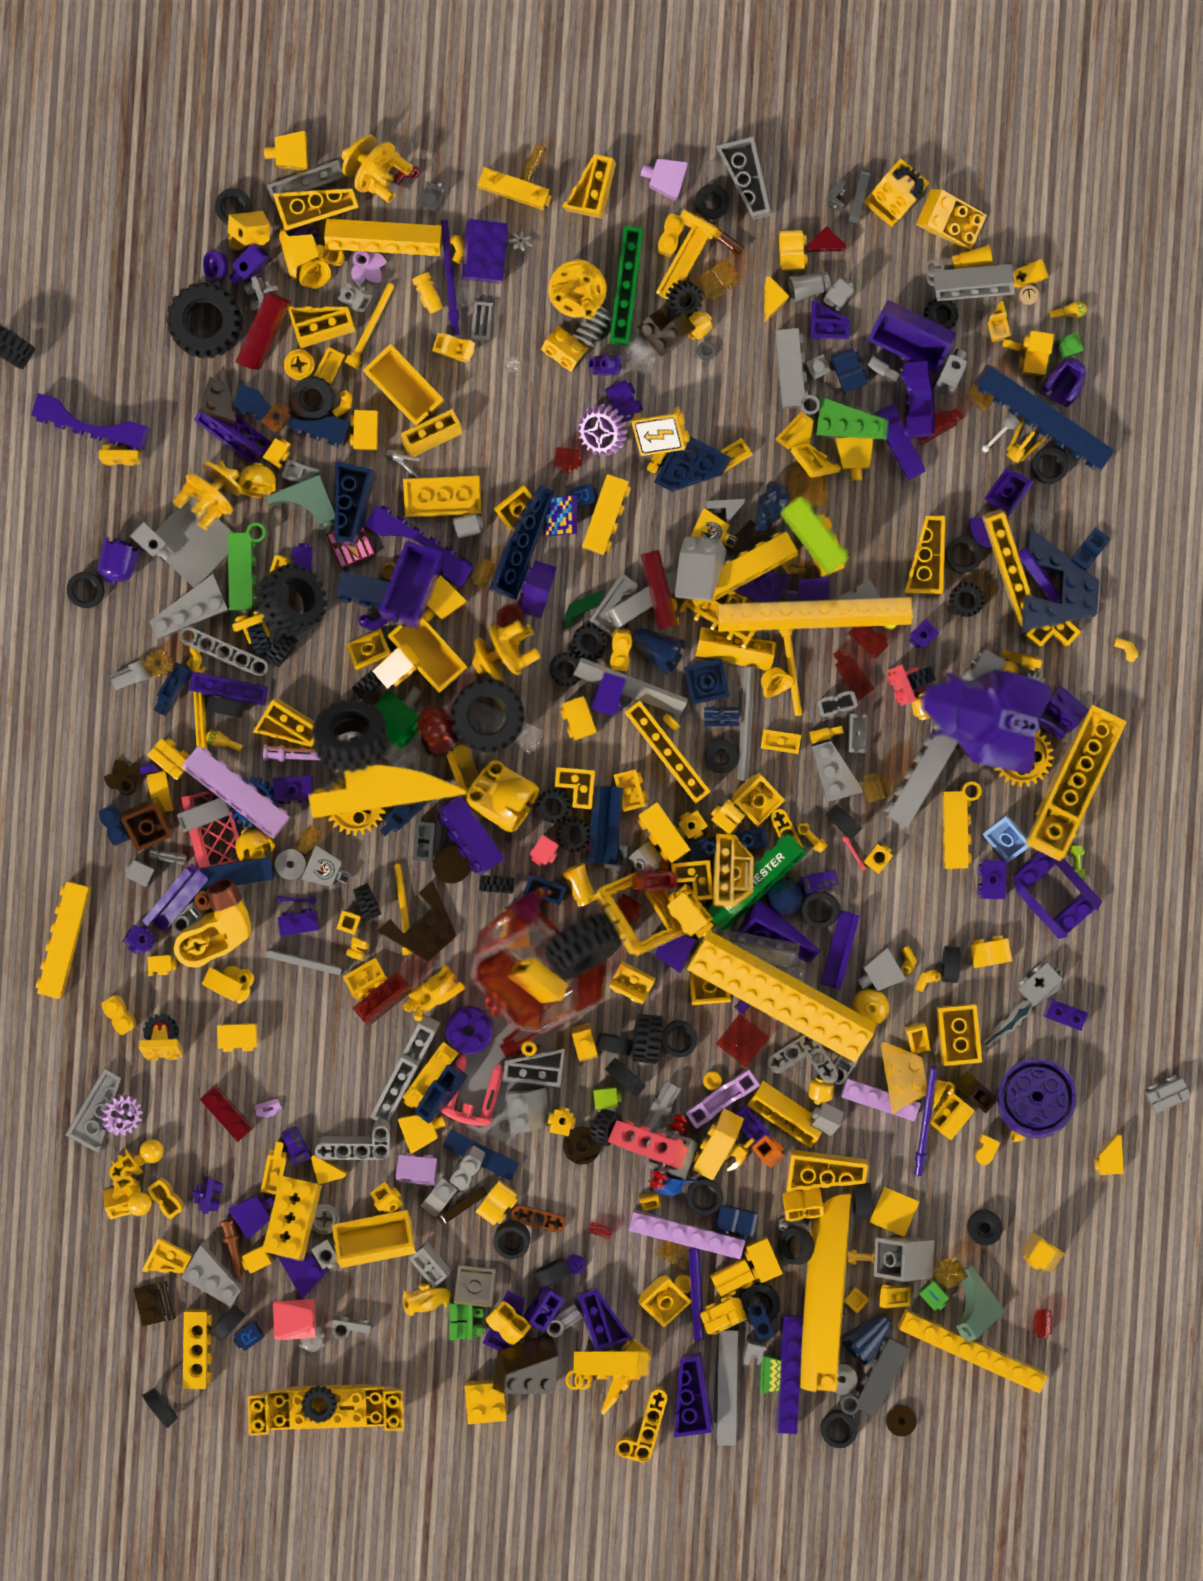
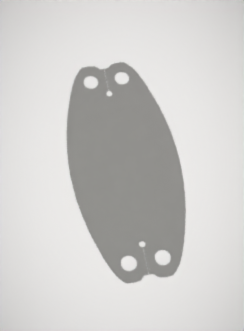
[460,949,554,1142]

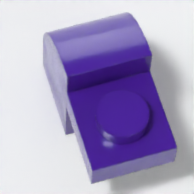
[969,517,992,549]

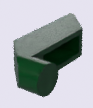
[563,589,603,629]

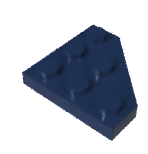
[654,436,732,492]

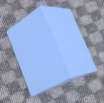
[982,815,1030,863]

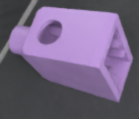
[640,159,688,201]

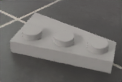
[588,573,638,637]

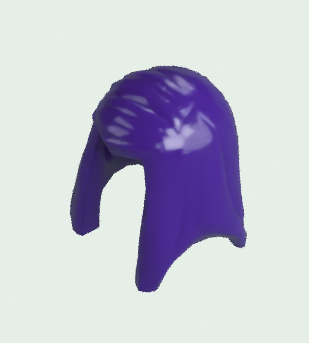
[1041,358,1087,407]

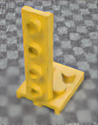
[656,210,722,299]

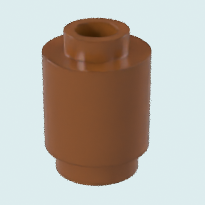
[195,890,212,910]

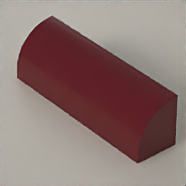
[235,291,291,370]
[640,550,678,630]

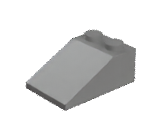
[675,537,727,600]

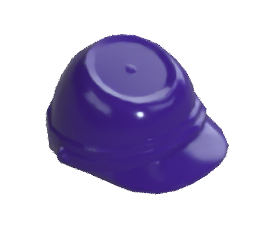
[203,249,229,282]

